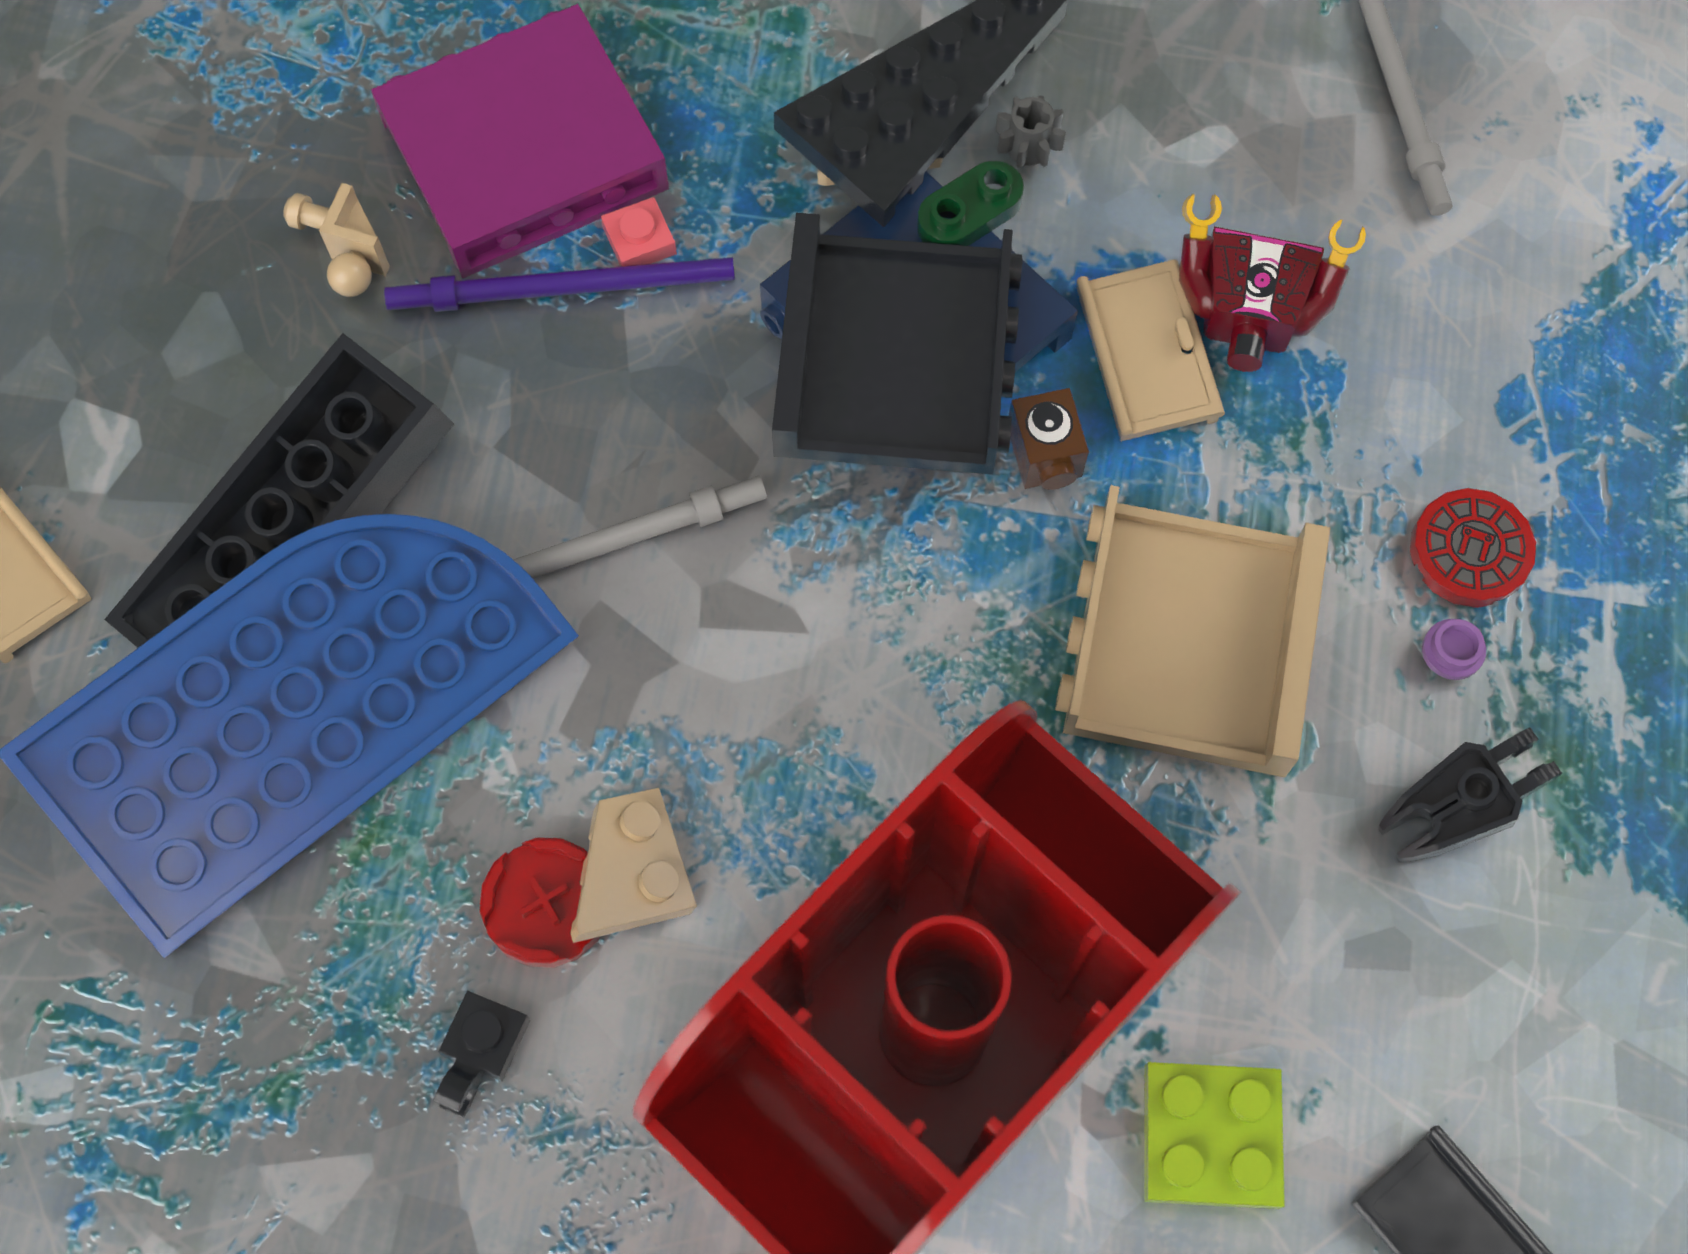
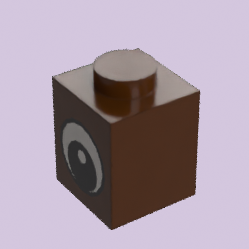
[1009,388,1089,490]

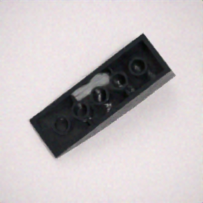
[104,333,454,648]

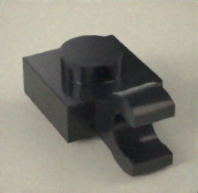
[433,990,530,1118]

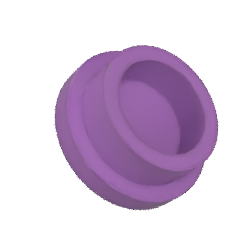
[1422,619,1486,680]

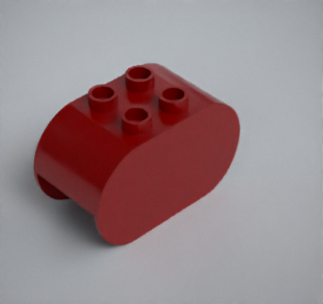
[633,700,1241,1254]

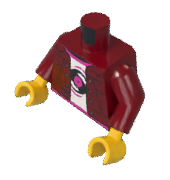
[1179,194,1366,372]

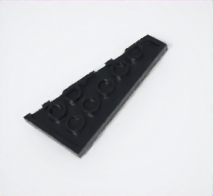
[774,0,1068,228]

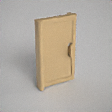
[1077,259,1225,441]
[0,487,92,663]

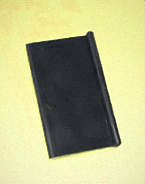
[1351,1125,1553,1254]

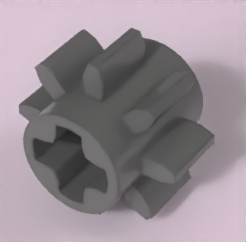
[995,95,1066,168]

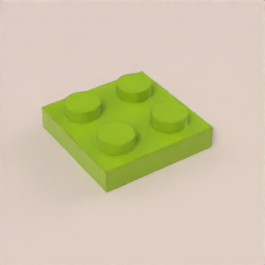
[1144,1062,1285,1209]

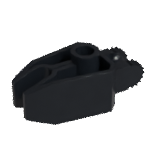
[1378,727,1562,862]

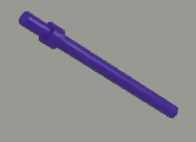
[384,257,735,312]

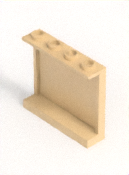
[1055,485,1330,778]

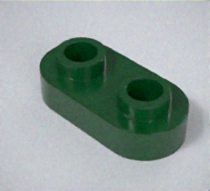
[917,161,1024,246]

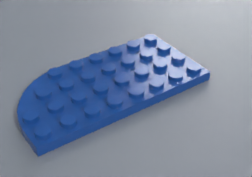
[0,514,579,958]

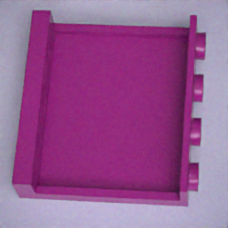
[370,4,669,279]

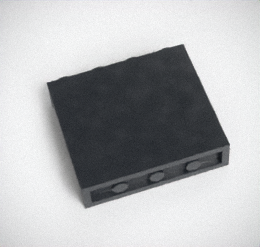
[772,212,1022,475]

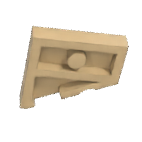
[571,788,697,943]

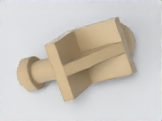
[284,183,390,297]

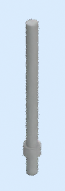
[1359,0,1453,216]
[513,476,767,578]

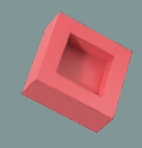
[601,197,677,267]

